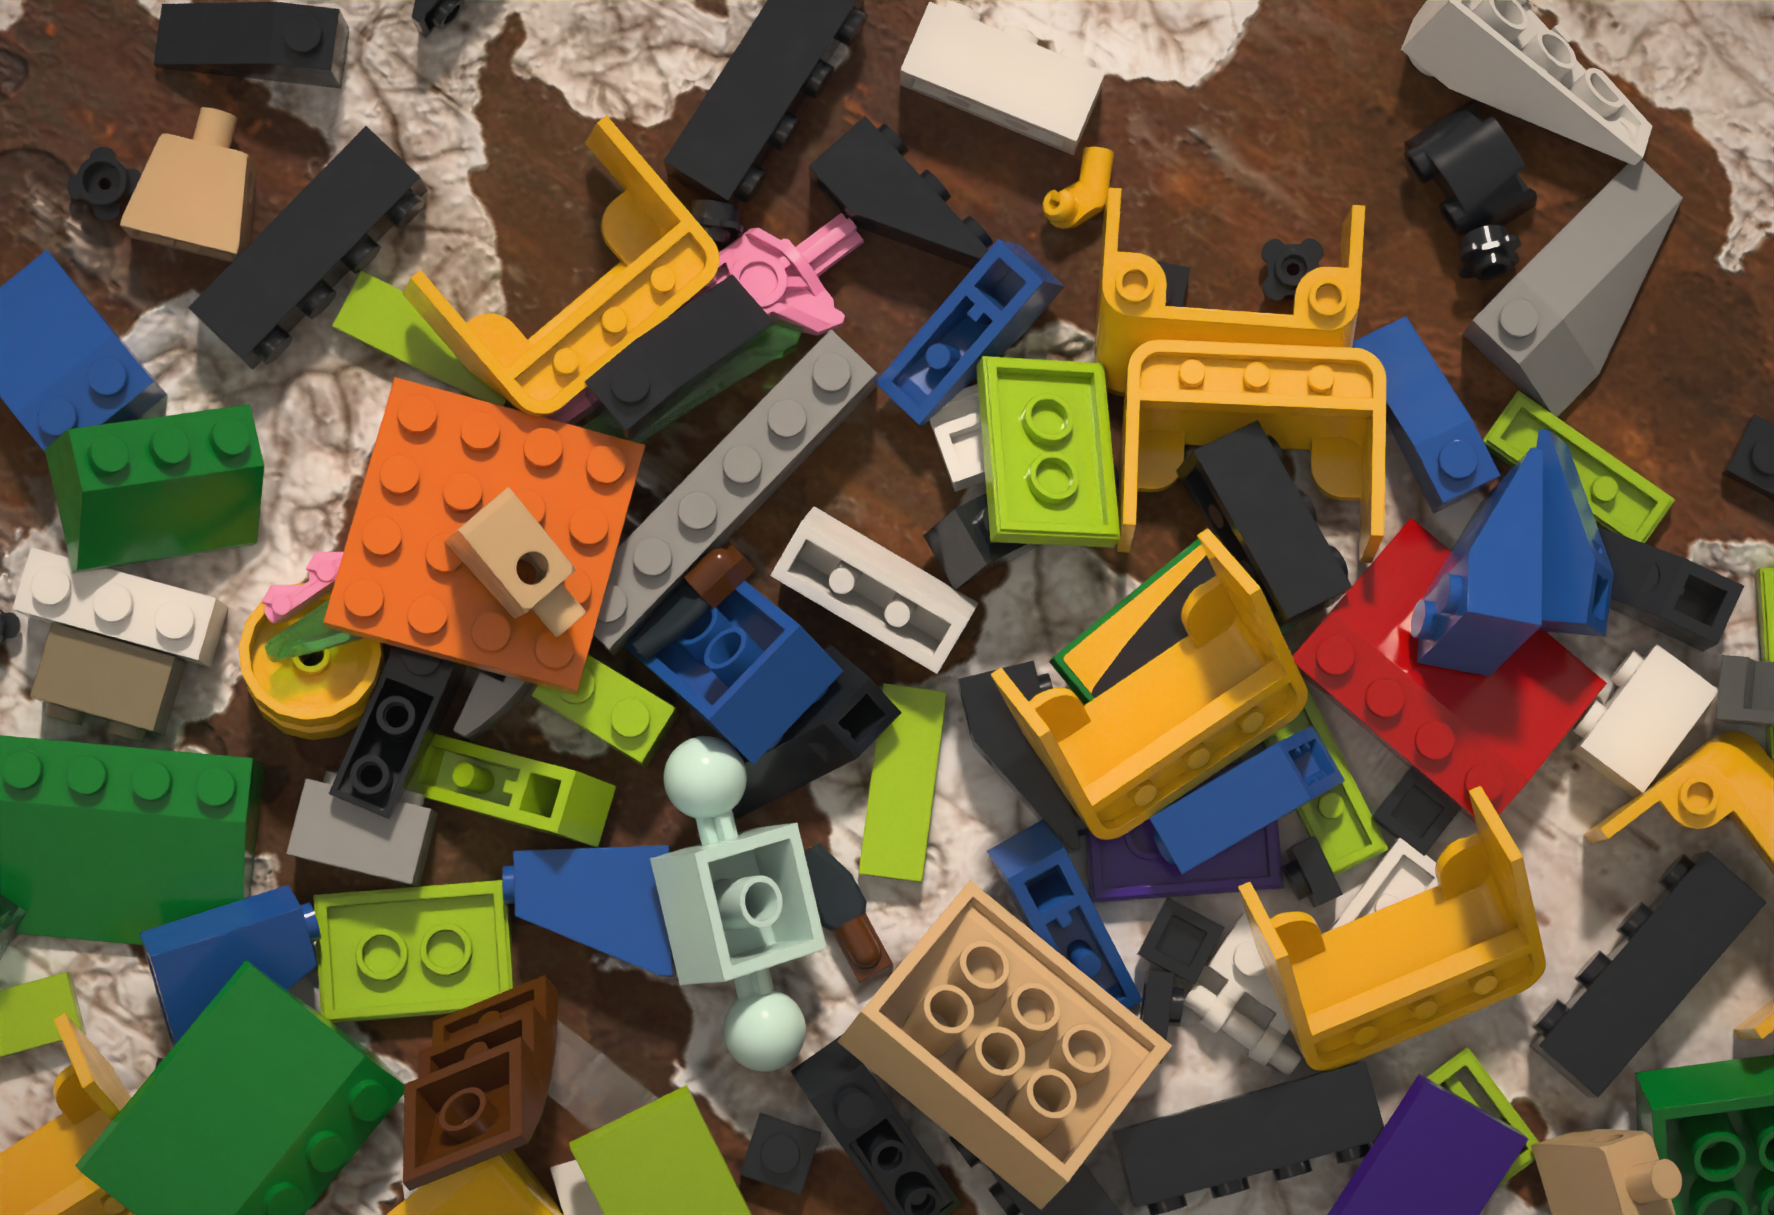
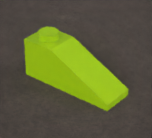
[406,734,616,848]

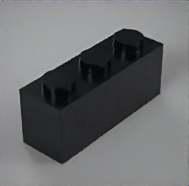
[1176,420,1352,631]

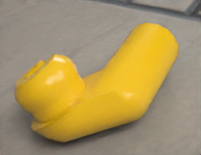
[1042,147,1114,229]

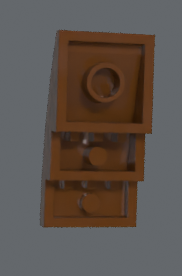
[403,975,558,1191]

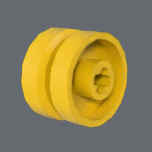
[238,583,386,740]

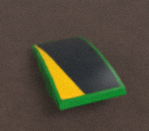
[1049,538,1299,705]

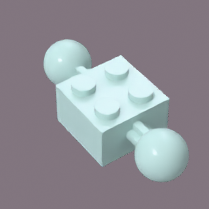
[650,736,827,1072]

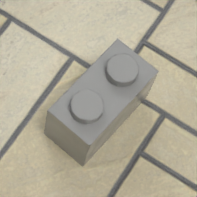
[286,771,438,887]

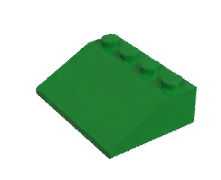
[0,735,265,945]
[75,960,405,1215]
[1634,1054,1774,1215]

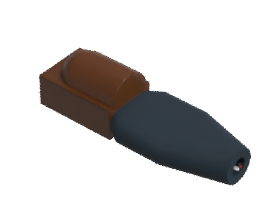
[631,540,756,660]
[804,843,893,983]

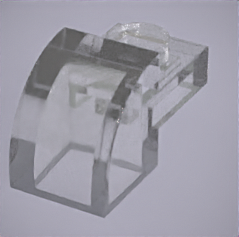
[547,1019,659,1131]

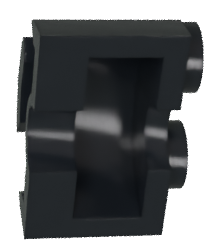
[1404,100,1537,236]

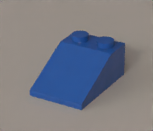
[0,250,167,452]
[1411,448,1543,676]
[624,581,843,765]

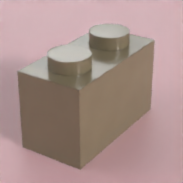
[29,623,186,743]

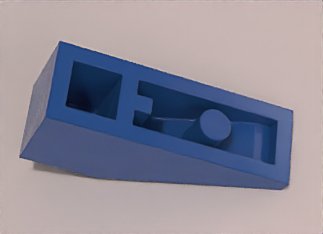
[875,239,1065,426]
[1352,316,1501,514]
[987,820,1142,1009]

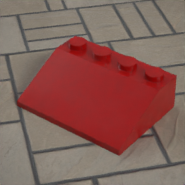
[1292,518,1607,824]

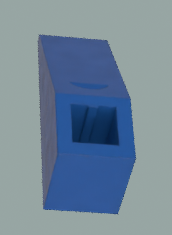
[1536,429,1614,637]

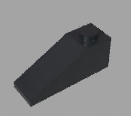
[153,2,349,89]
[584,274,774,441]

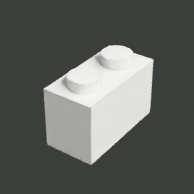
[1571,644,1719,797]

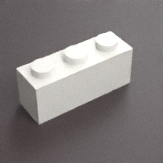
[900,1,1105,155]
[770,507,978,674]
[12,547,228,668]

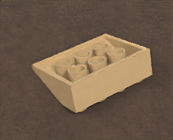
[837,880,1172,1210]

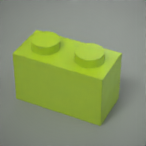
[531,655,680,768]

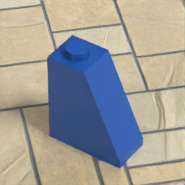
[1149,726,1345,874]
[502,845,676,977]
[139,885,321,1048]

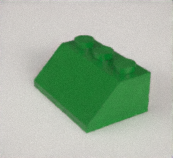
[44,404,264,573]

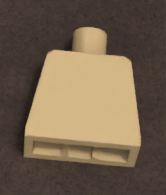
[120,107,257,263]
[445,487,586,638]
[1531,1128,1682,1215]

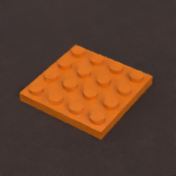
[323,377,645,695]

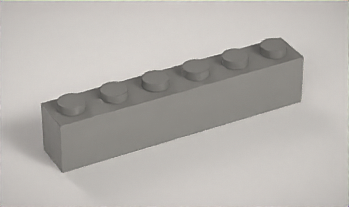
[593,329,878,657]

